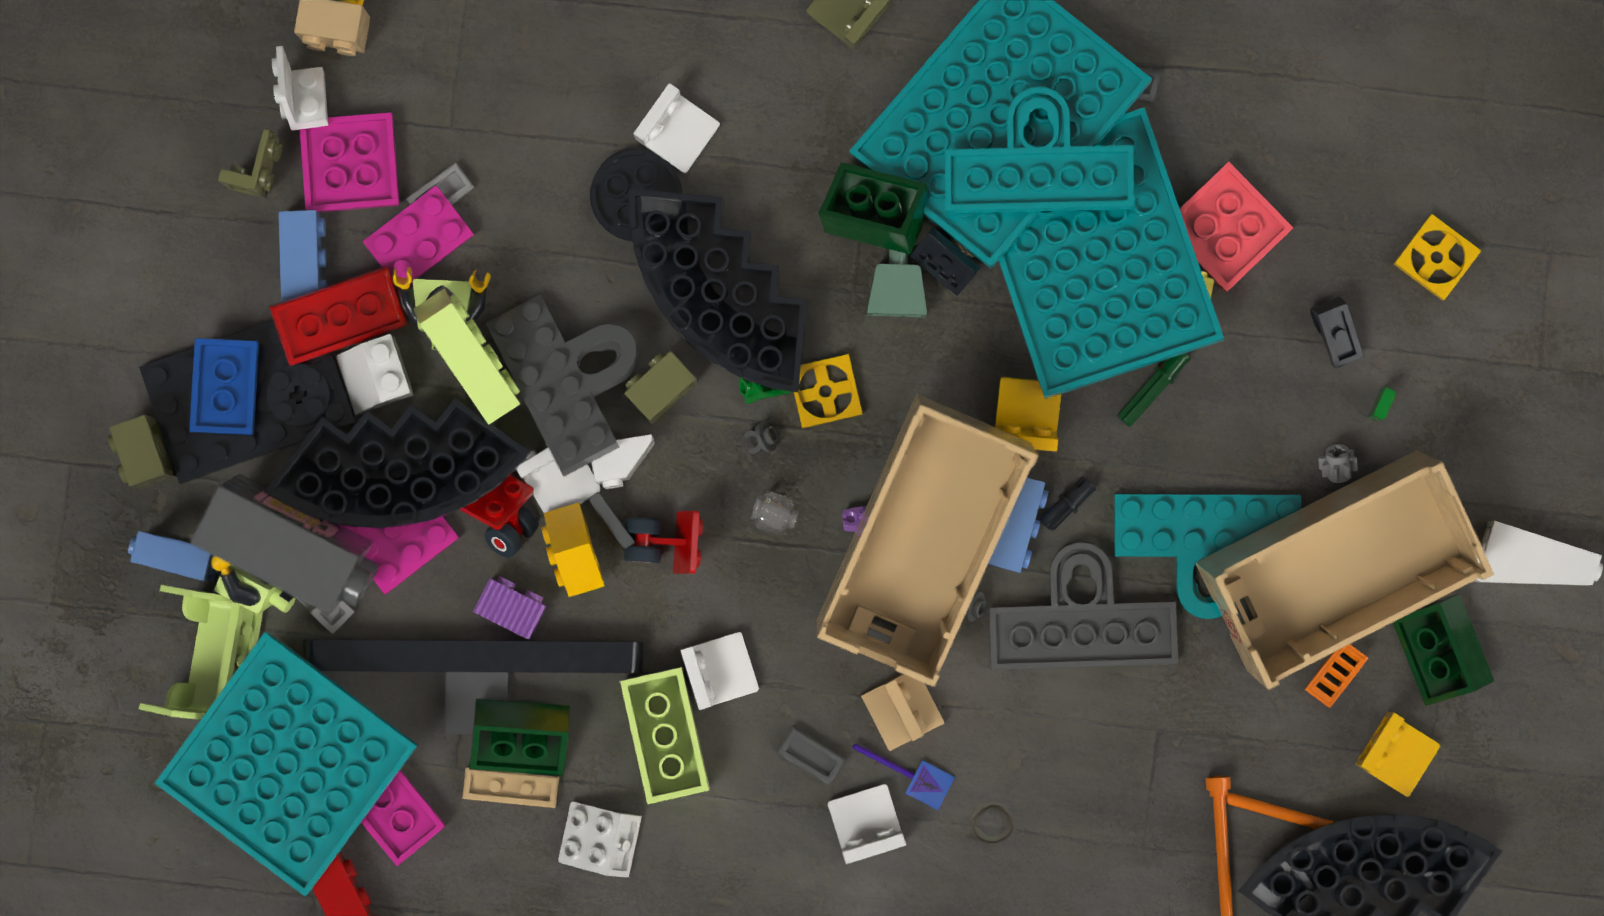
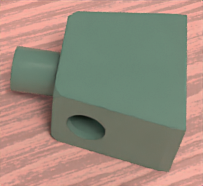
[867,249,927,318]

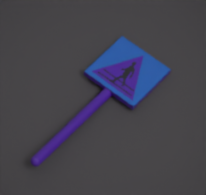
[853,744,955,810]

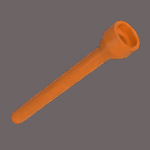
[1205,776,1233,916]
[1225,792,1334,829]

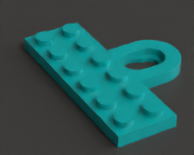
[945,87,1134,213]
[1114,494,1301,619]

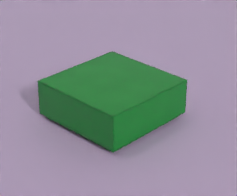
[1368,387,1396,422]

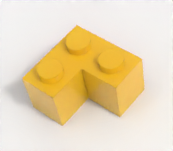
[541,502,605,597]

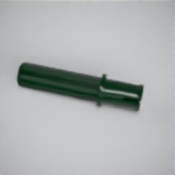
[1117,353,1191,427]

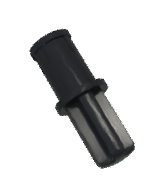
[1041,476,1096,531]

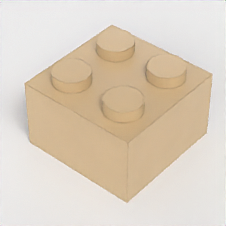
[294,0,370,56]

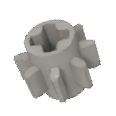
[1318,444,1358,483]

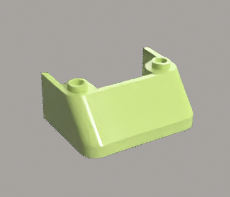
[139,585,263,720]

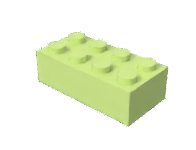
[413,288,520,424]
[620,667,710,804]

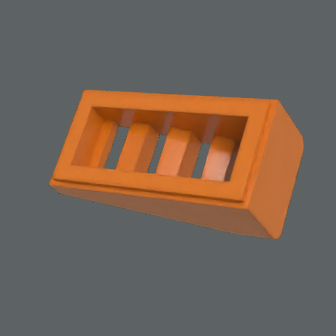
[1304,644,1368,708]

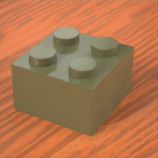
[624,351,698,424]
[108,415,177,489]

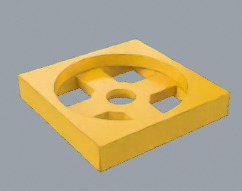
[1393,214,1481,301]
[794,354,862,429]

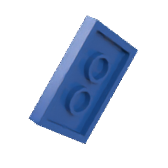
[189,338,259,435]

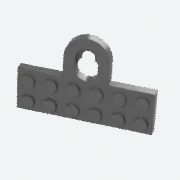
[486,295,639,476]
[988,543,1178,670]

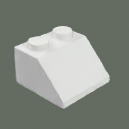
[336,334,414,415]
[592,434,655,489]

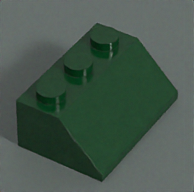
[818,162,928,255]
[1392,594,1494,706]
[470,699,570,776]

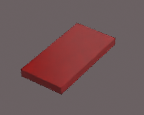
[269,266,407,366]

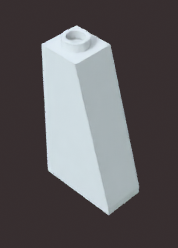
[1473,521,1603,586]

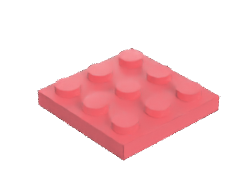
[1180,162,1293,293]

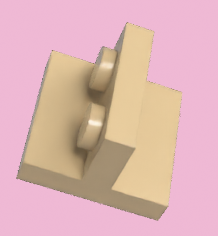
[861,674,944,751]

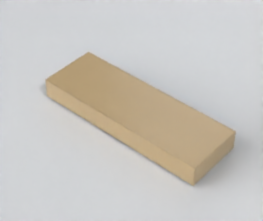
[462,767,559,808]

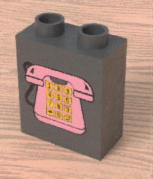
[190,473,380,614]

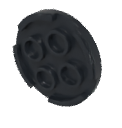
[590,149,683,242]

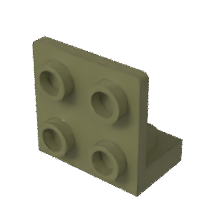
[807,0,892,50]
[218,128,282,198]

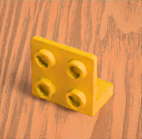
[995,377,1061,452]
[1355,711,1440,797]

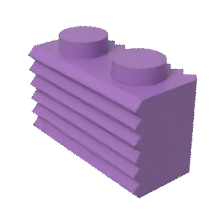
[473,576,547,640]

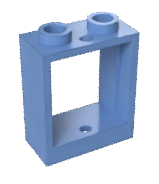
[128,531,217,582]

